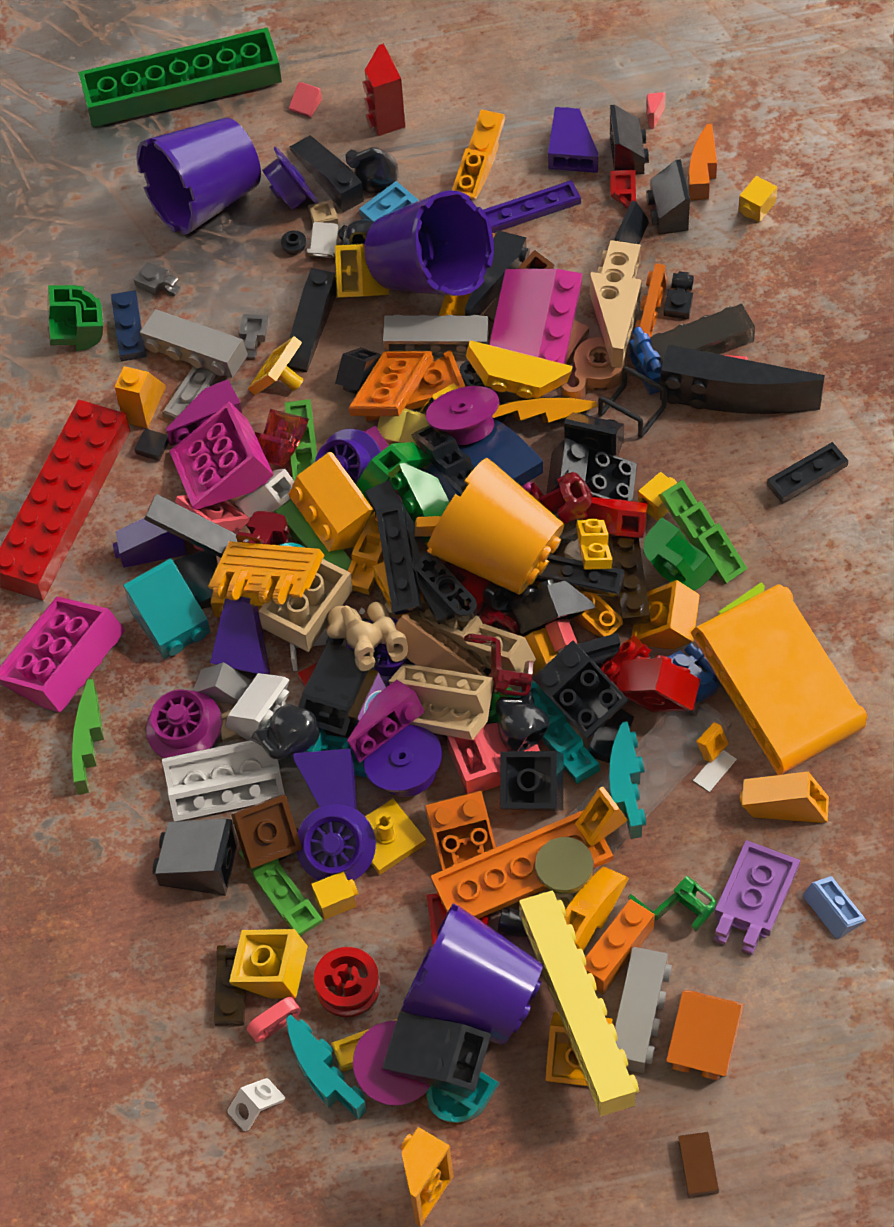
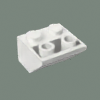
[225,673,290,741]

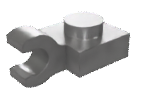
[134,262,181,296]
[239,314,269,359]

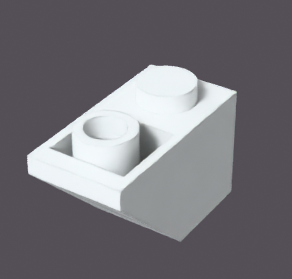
[235,469,294,519]

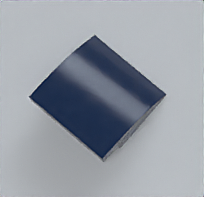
[421,418,543,502]

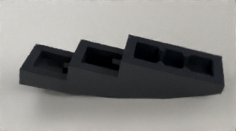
[411,425,475,494]

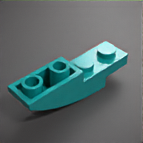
[609,722,646,839]
[286,1014,367,1120]

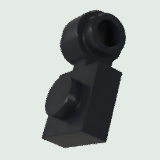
[664,271,694,319]

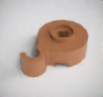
[561,337,626,400]

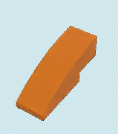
[688,124,717,200]

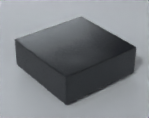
[134,428,169,461]

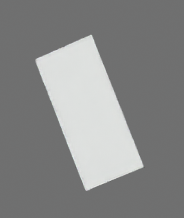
[693,750,737,792]

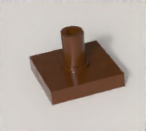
[230,795,302,869]

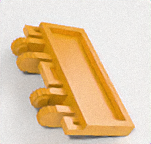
[208,541,324,605]

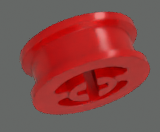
[314,947,380,1017]

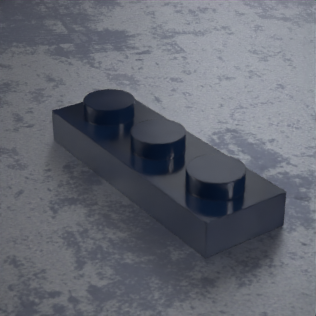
[111,290,146,361]

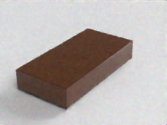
[678,1132,719,1198]

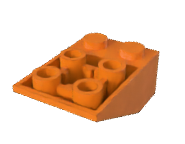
[424,791,496,871]

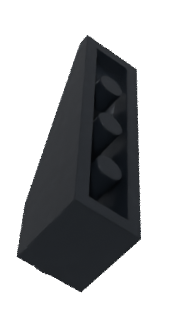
[290,135,364,213]
[465,230,530,316]
[287,268,337,372]

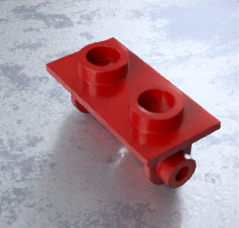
[601,634,652,686]

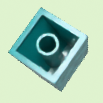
[123,558,211,659]

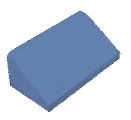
[803,876,866,939]

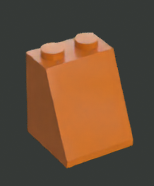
[666,990,745,1080]

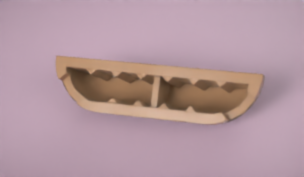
[396,614,487,677]

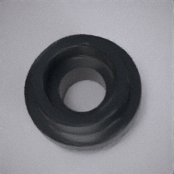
[281,230,306,255]

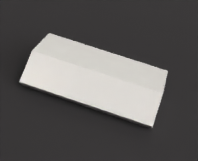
[162,740,285,822]

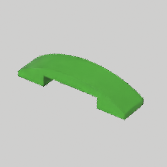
[239,850,323,936]

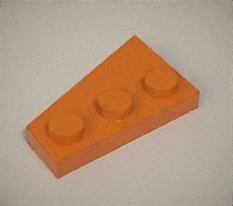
[635,263,668,339]

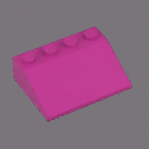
[489,269,582,364]
[170,402,273,510]
[0,596,125,713]

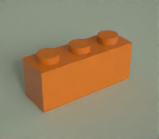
[584,899,655,995]

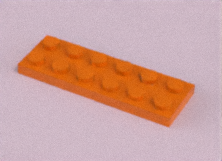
[431,810,614,919]

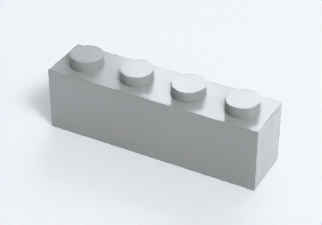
[140,309,248,378]
[383,315,489,357]
[615,947,672,1074]

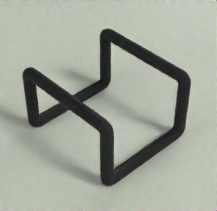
[598,366,667,438]

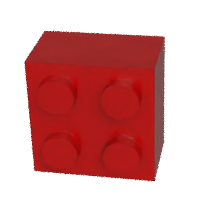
[616,655,701,712]

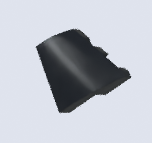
[173,550,218,609]

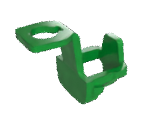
[628,875,716,932]

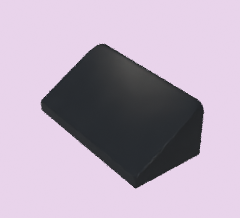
[615,201,649,244]
[588,708,634,763]

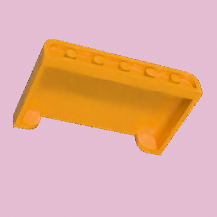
[690,584,868,775]

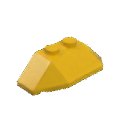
[466,340,573,399]

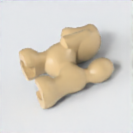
[326,602,408,671]

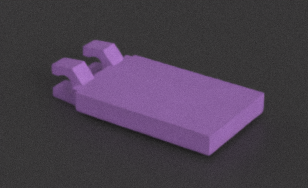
[714,840,800,955]

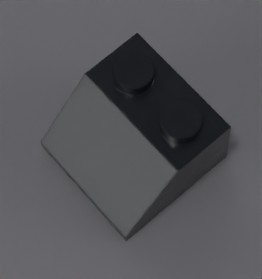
[610,105,649,174]
[646,159,690,235]
[564,412,624,456]
[510,579,595,634]
[500,751,564,811]

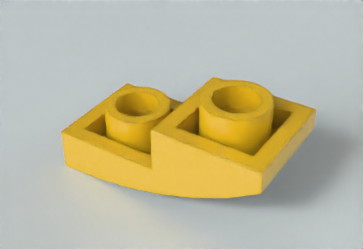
[576,519,612,569]

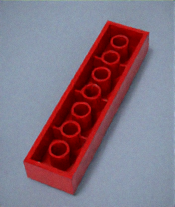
[0,399,130,601]

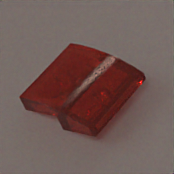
[255,409,309,467]

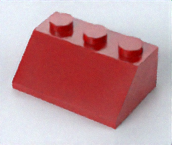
[362,43,406,136]

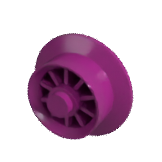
[426,386,499,445]
[146,689,222,758]
[353,1020,430,1106]

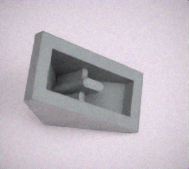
[193,662,252,705]

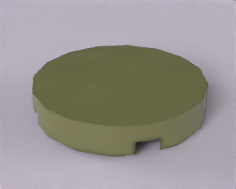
[535,837,594,894]

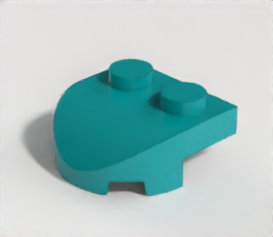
[426,1071,500,1123]

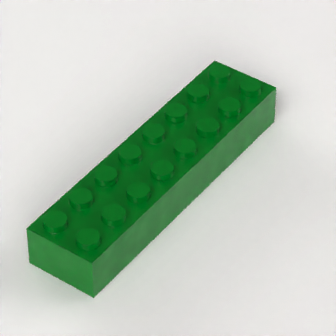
[78,27,282,127]

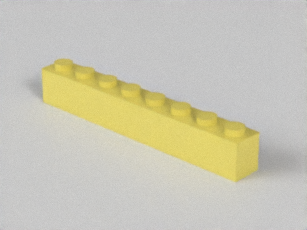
[519,890,639,1117]

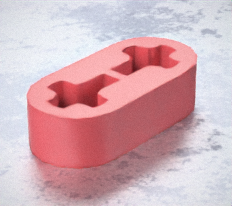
[247,997,301,1042]

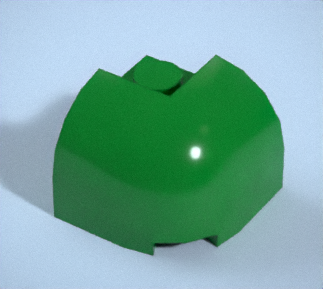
[48,285,103,351]
[643,517,718,591]

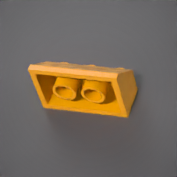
[288,452,373,552]
[400,1127,454,1227]

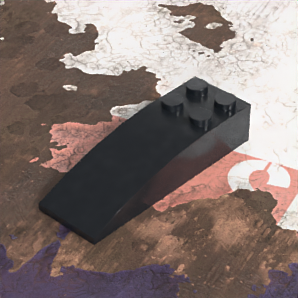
[660,345,825,414]

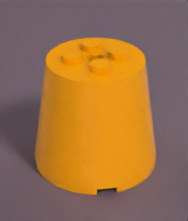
[427,458,564,594]

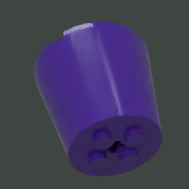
[136,118,261,235]
[365,190,494,296]
[400,903,543,1046]

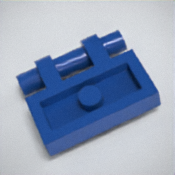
[628,327,662,395]
[668,643,723,703]

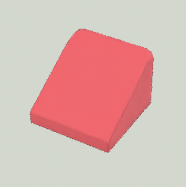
[289,82,322,118]
[646,92,665,129]
[545,619,577,652]

